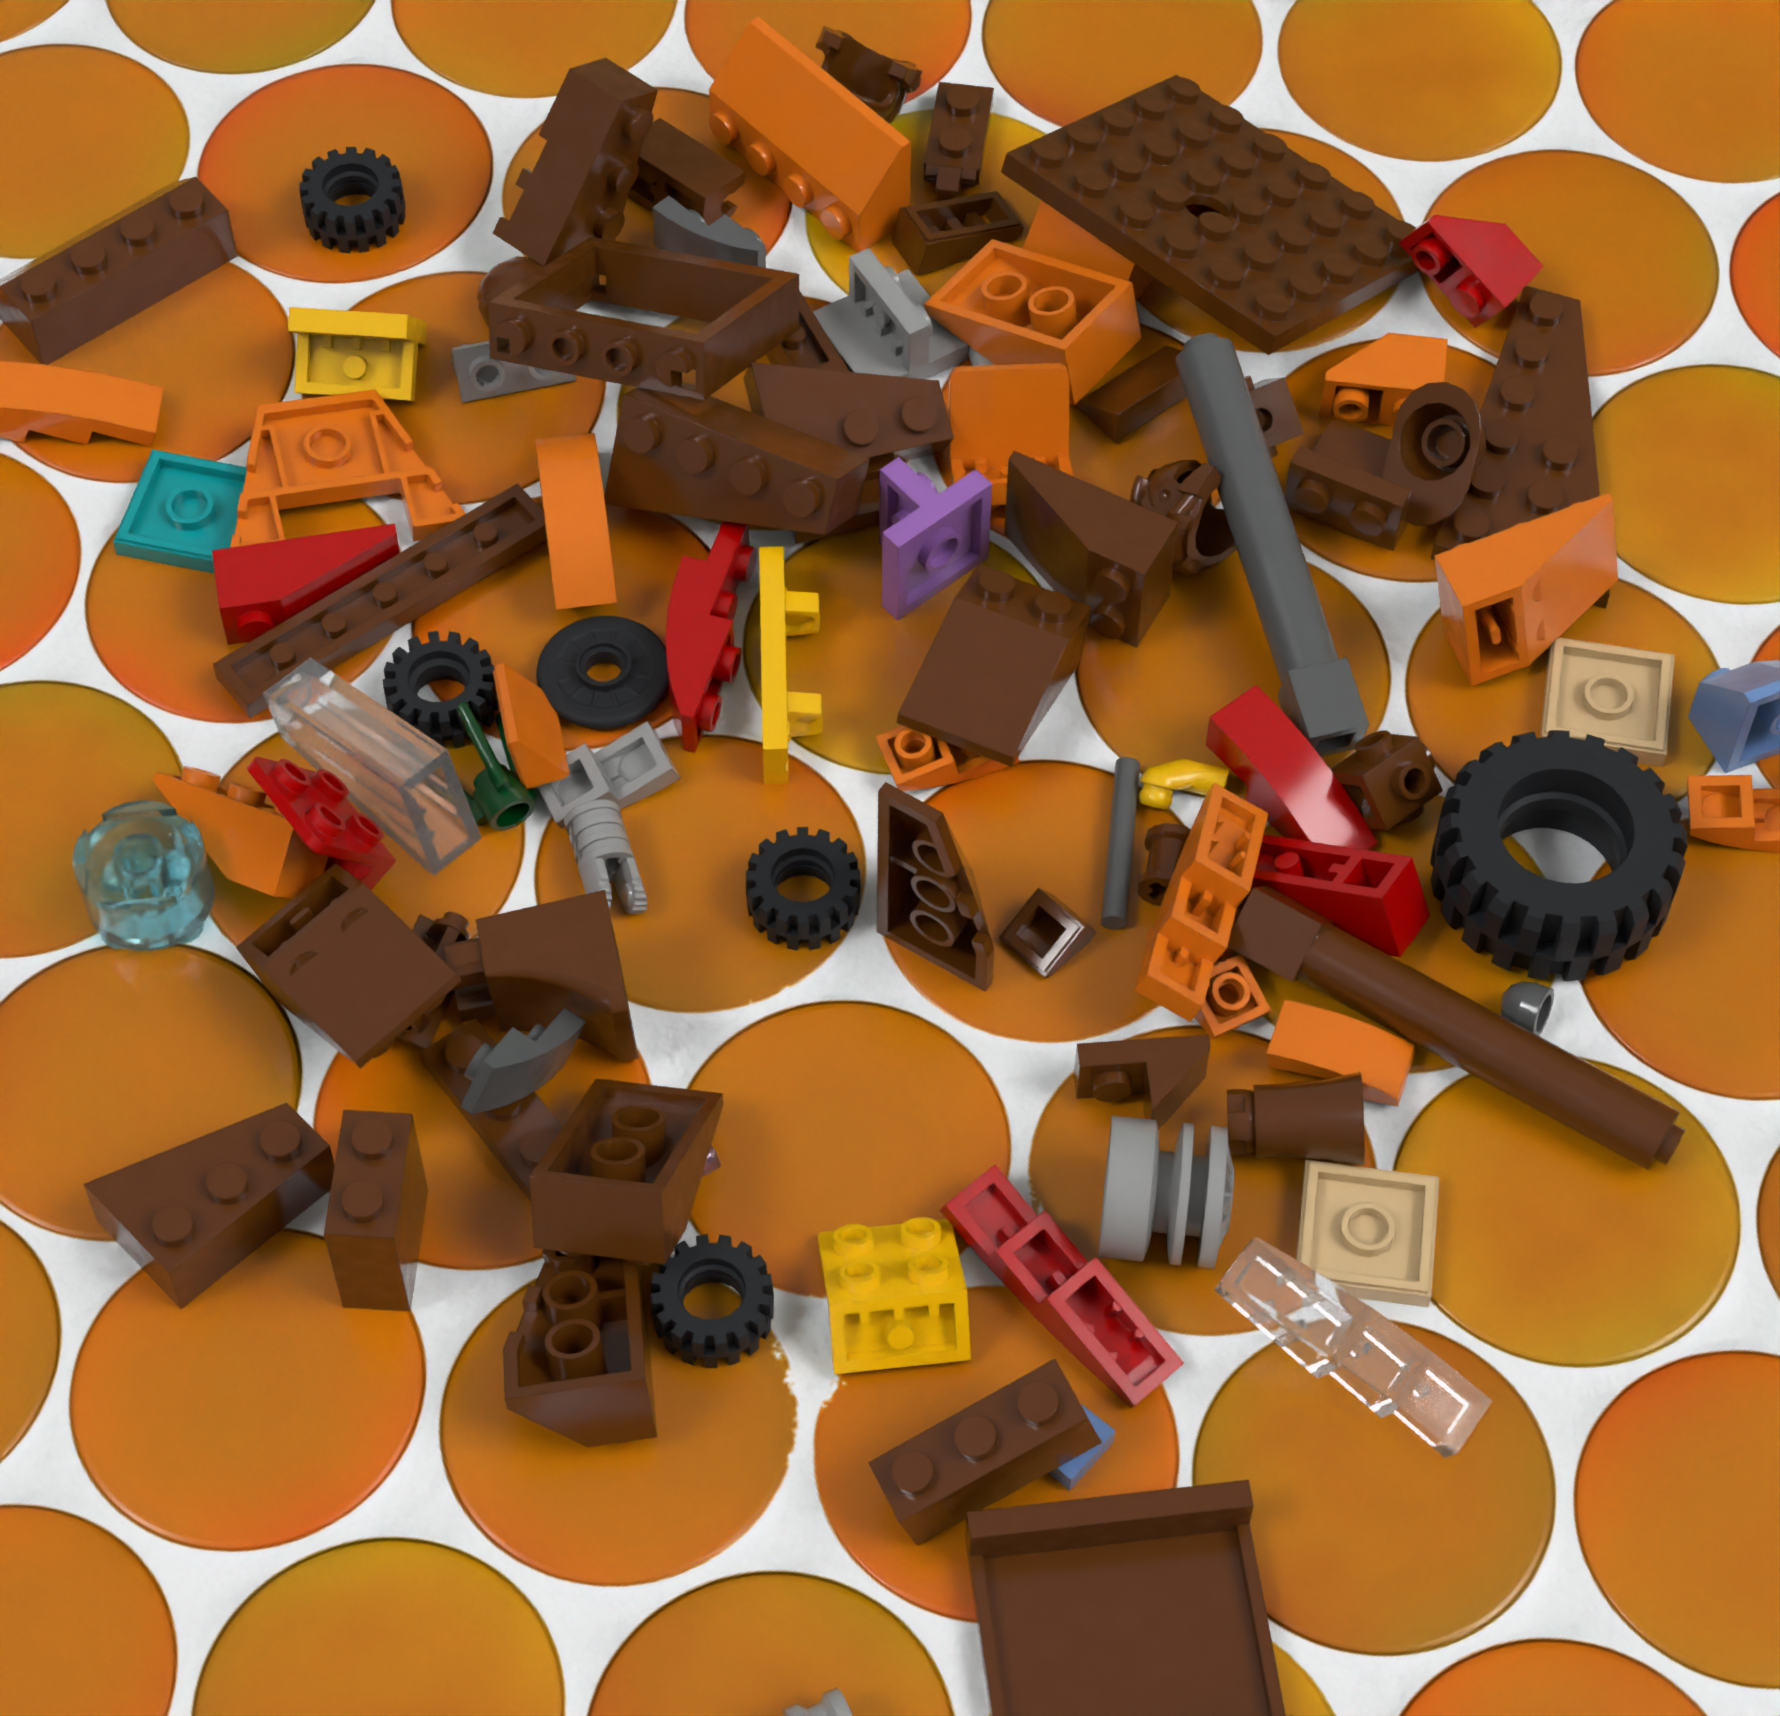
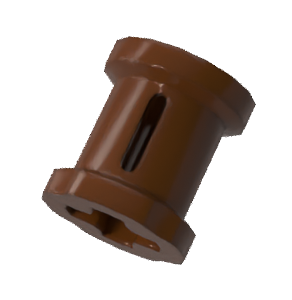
[1137,823,1191,906]

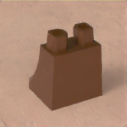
[444,890,639,1062]

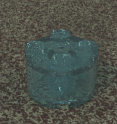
[73,800,215,951]

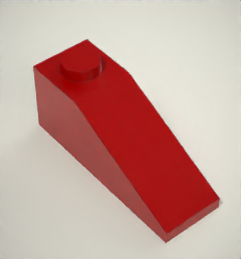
[212,523,400,645]
[1247,834,1430,957]

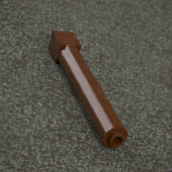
[1228,885,1686,1170]

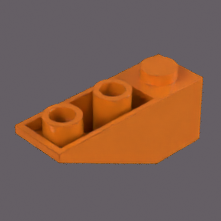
[153,766,329,899]

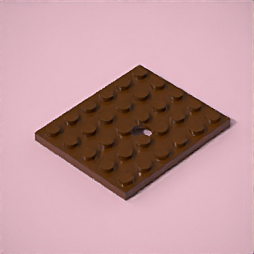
[1001,75,1420,355]

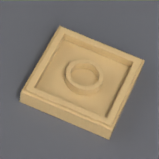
[1539,637,1675,767]
[1293,1160,1439,1307]

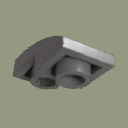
[652,196,766,268]
[460,1008,586,1114]

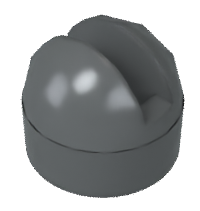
[1501,981,1554,1036]

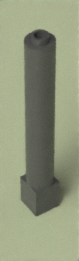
[1175,333,1369,757]

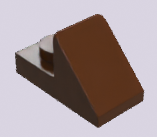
[1074,1034,1210,1130]

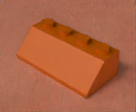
[709,16,911,253]

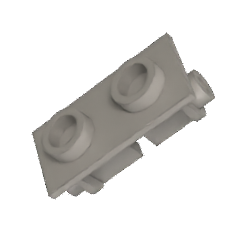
[451,341,576,403]

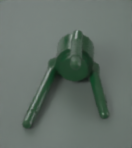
[402,702,537,831]

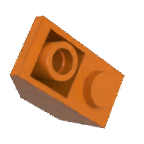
[1319,333,1448,426]

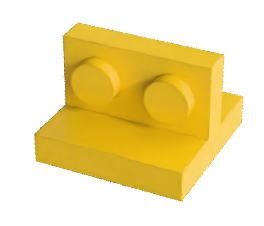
[288,307,427,402]

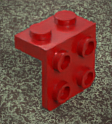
[247,756,397,890]

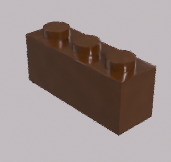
[868,1359,1102,1546]

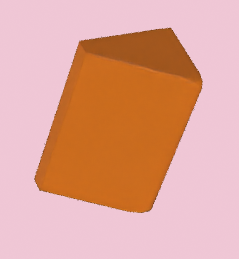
[493,663,570,789]

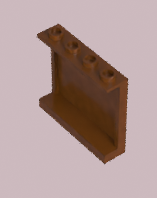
[965,1480,1293,1716]

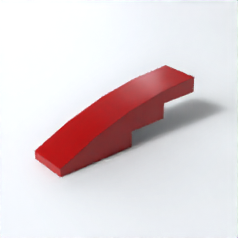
[939,1164,1184,1408]

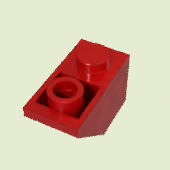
[1399,215,1544,328]

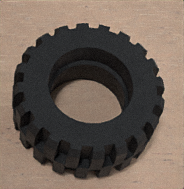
[1430,730,1688,981]

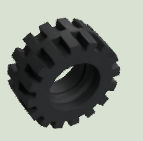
[299,147,405,253]
[746,827,861,950]
[650,1234,774,1368]

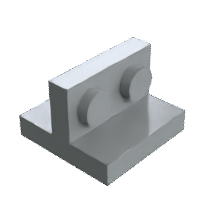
[813,248,968,379]

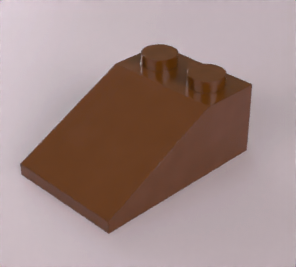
[1004,451,1179,647]
[896,564,1092,767]
[529,1078,723,1265]

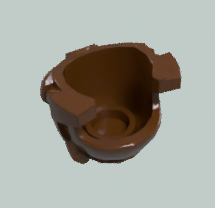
[815,26,922,123]
[1130,460,1237,576]

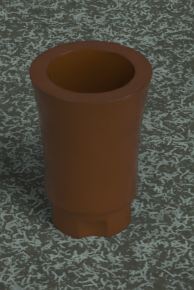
[1227,1072,1365,1165]

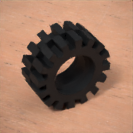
[383,631,499,751]

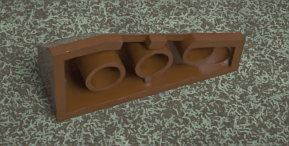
[503,1249,657,1447]

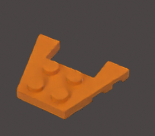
[230,389,465,548]

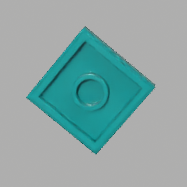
[113,449,246,574]

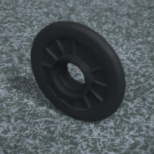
[536,616,669,729]

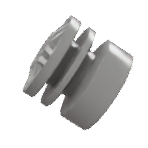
[1098,1116,1234,1269]

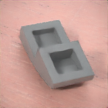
[537,721,681,828]

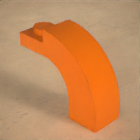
[535,433,617,610]

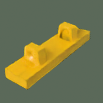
[759,546,823,784]

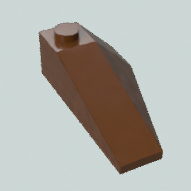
[877,782,994,992]

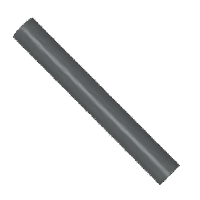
[1101,757,1140,930]

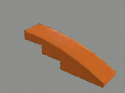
[0,361,164,447]
[1134,783,1268,1022]

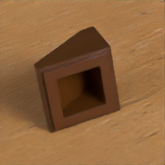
[999,888,1097,978]

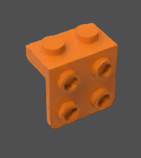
[949,363,1073,510]

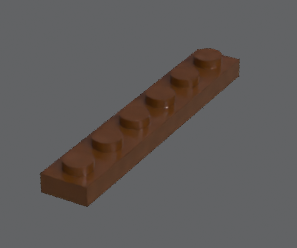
[213,483,547,718]

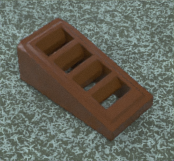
[892,191,1024,275]

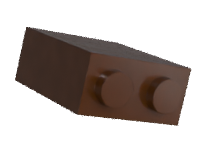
[324,1110,428,1312]

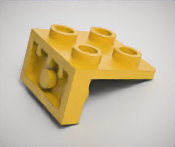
[817,1217,971,1374]

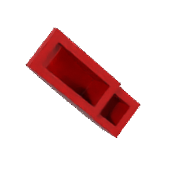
[1206,685,1378,851]

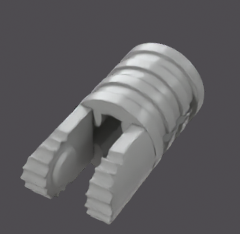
[564,799,648,913]

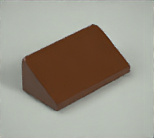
[1077,345,1187,443]

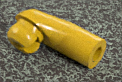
[1139,759,1230,810]

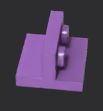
[879,457,992,621]

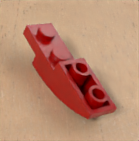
[665,521,757,753]

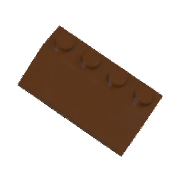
[0,177,237,365]

